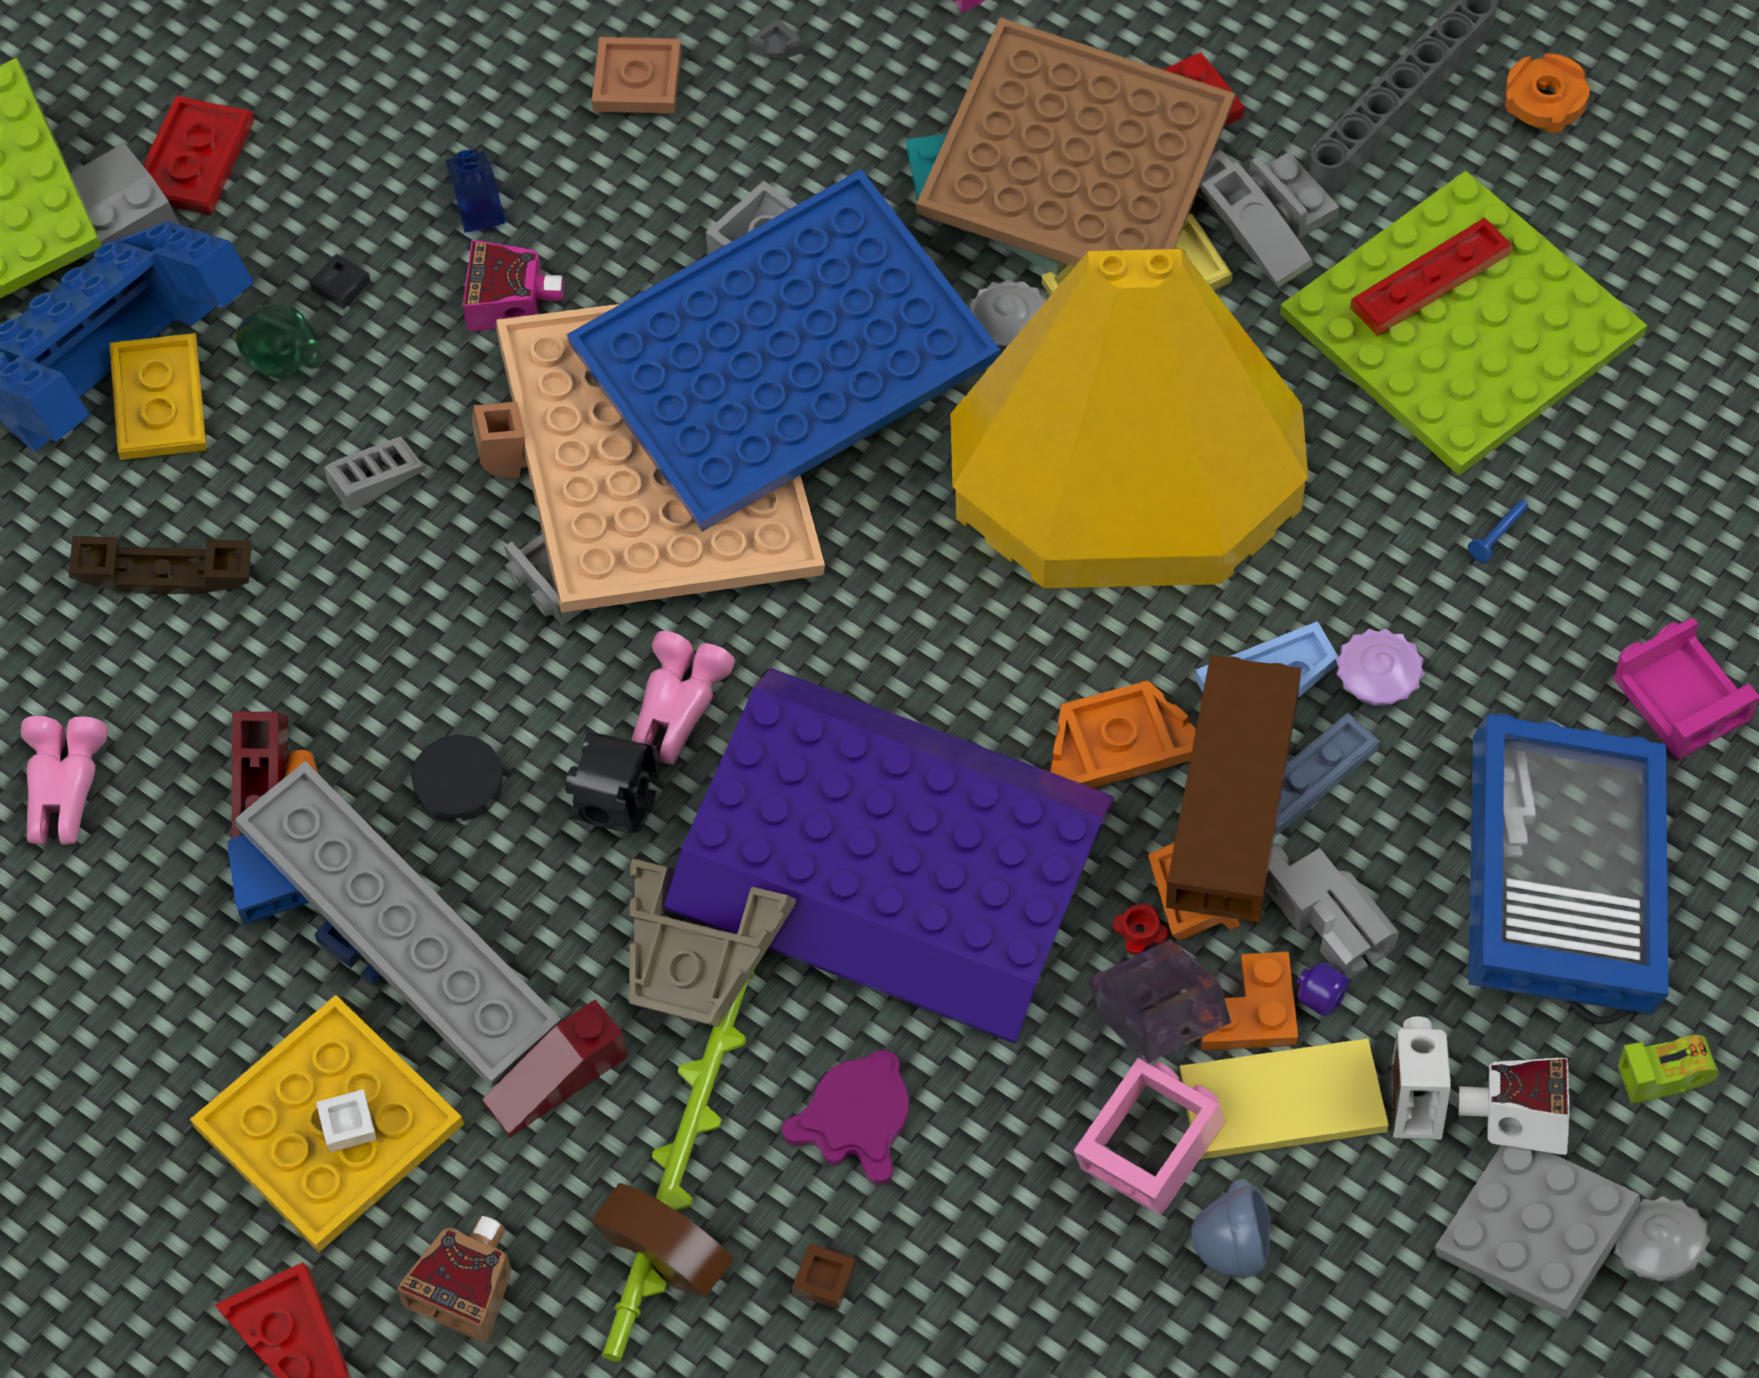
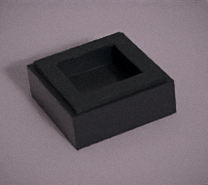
[309,254,371,310]

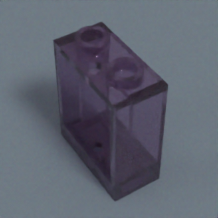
[1088,939,1232,1063]

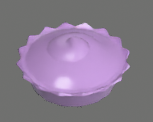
[1336,629,1425,706]

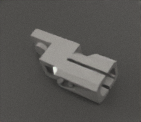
[1265,843,1399,979]

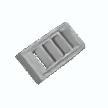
[324,436,425,513]

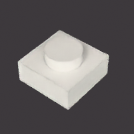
[316,1089,377,1153]

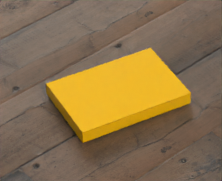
[110,333,207,460]

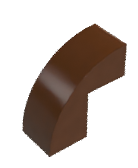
[591,1183,734,1298]

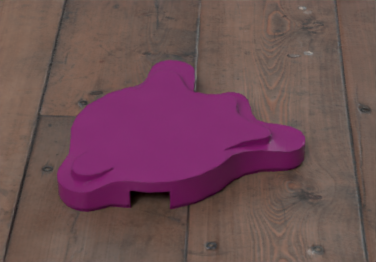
[782,1050,909,1185]

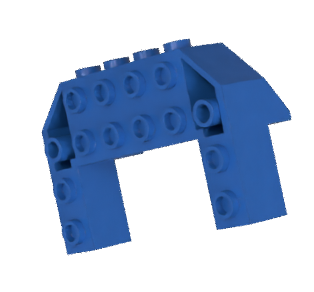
[0,221,254,452]

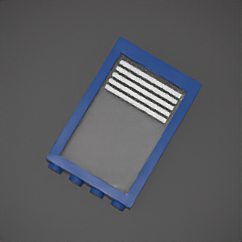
[1468,714,1669,1014]

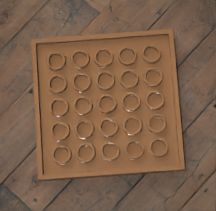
[915,17,1236,266]

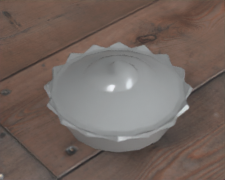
[970,279,1047,350]
[1614,1196,1711,1282]

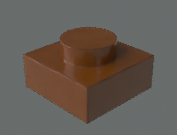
[792,1244,856,1310]

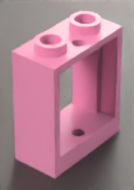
[1074,1058,1225,1216]

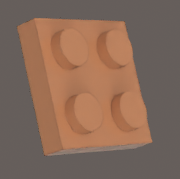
[592,37,682,114]

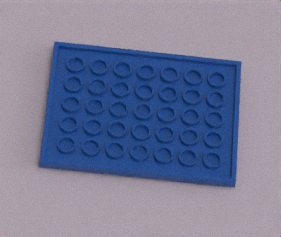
[567,169,1001,531]

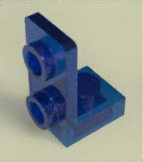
[445,149,505,233]

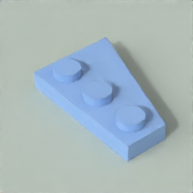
[1195,621,1338,698]

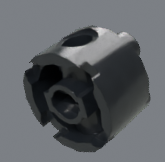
[565,731,660,834]

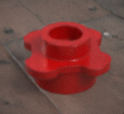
[1113,904,1168,955]

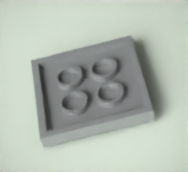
[1435,1145,1640,1320]

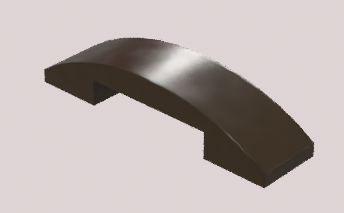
[68,536,252,595]

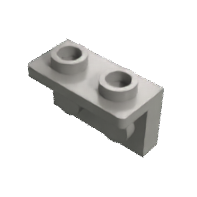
[1249,152,1339,239]

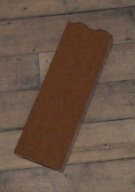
[1166,655,1301,922]

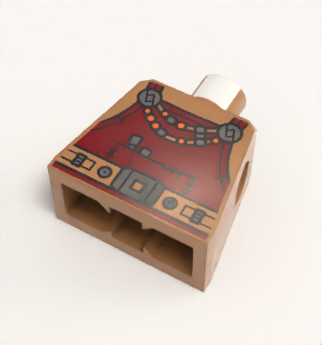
[397,1216,511,1344]

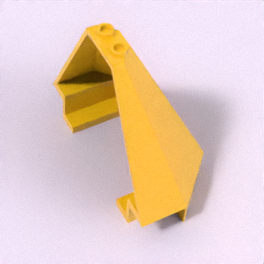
[950,249,1308,589]

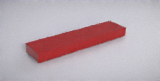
[1350,217,1512,336]

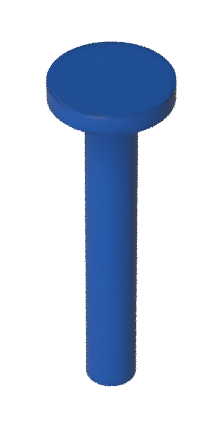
[1468,500,1529,563]

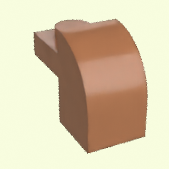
[472,402,527,478]

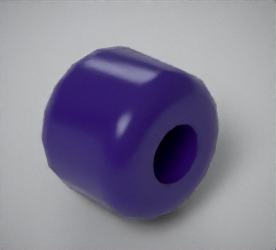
[1296,962,1350,1016]

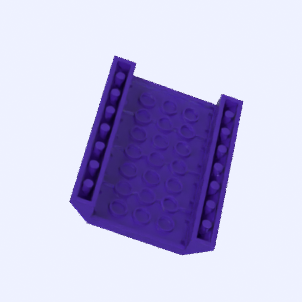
[664,668,1114,1044]

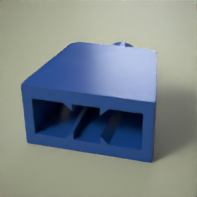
[227,811,310,925]

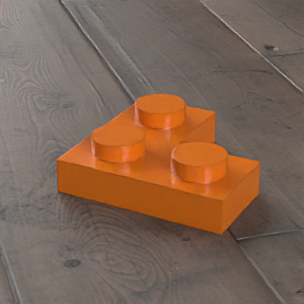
[1198,952,1298,1051]

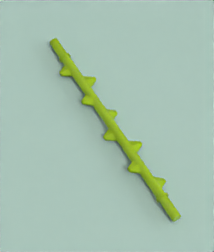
[602,971,754,1362]

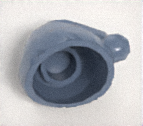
[1191,1179,1270,1279]

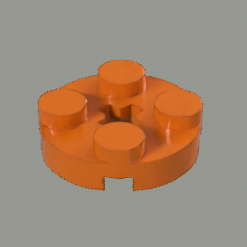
[1505,54,1590,133]

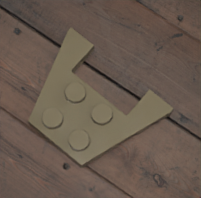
[629,859,796,1027]

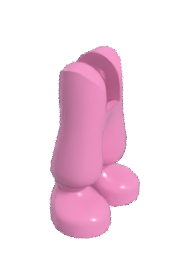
[631,631,735,765]
[21,716,108,845]

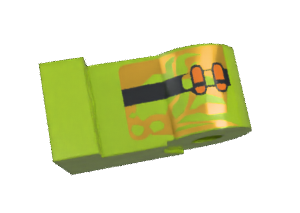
[1618,1035,1719,1104]

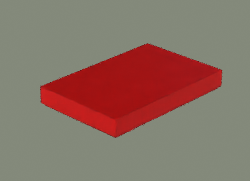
[143,96,254,215]

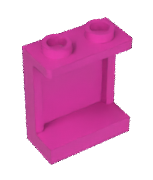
[1613,617,1759,760]

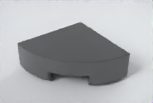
[747,18,805,59]

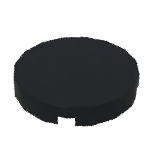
[411,734,503,821]

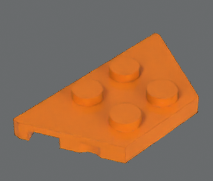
[1051,680,1196,788]

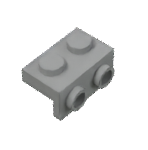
[504,534,585,626]

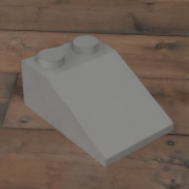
[71,143,180,245]

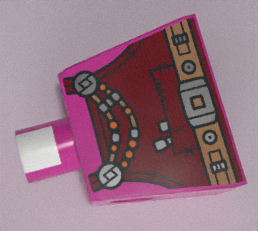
[463,240,564,331]

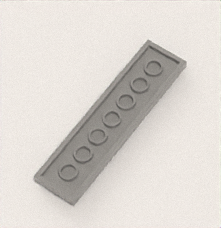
[235,761,561,1087]

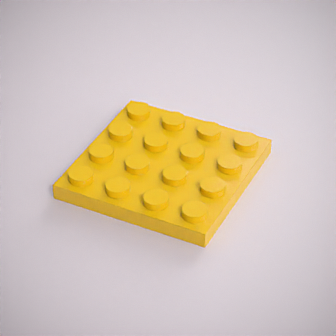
[190,995,464,1253]

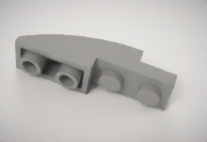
[1198,150,1314,288]

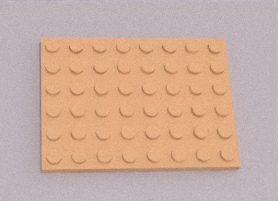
[496,304,825,613]

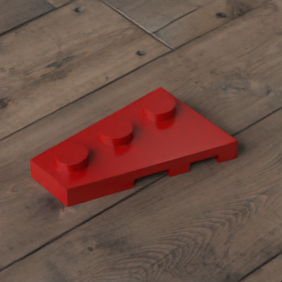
[214,1262,351,1378]

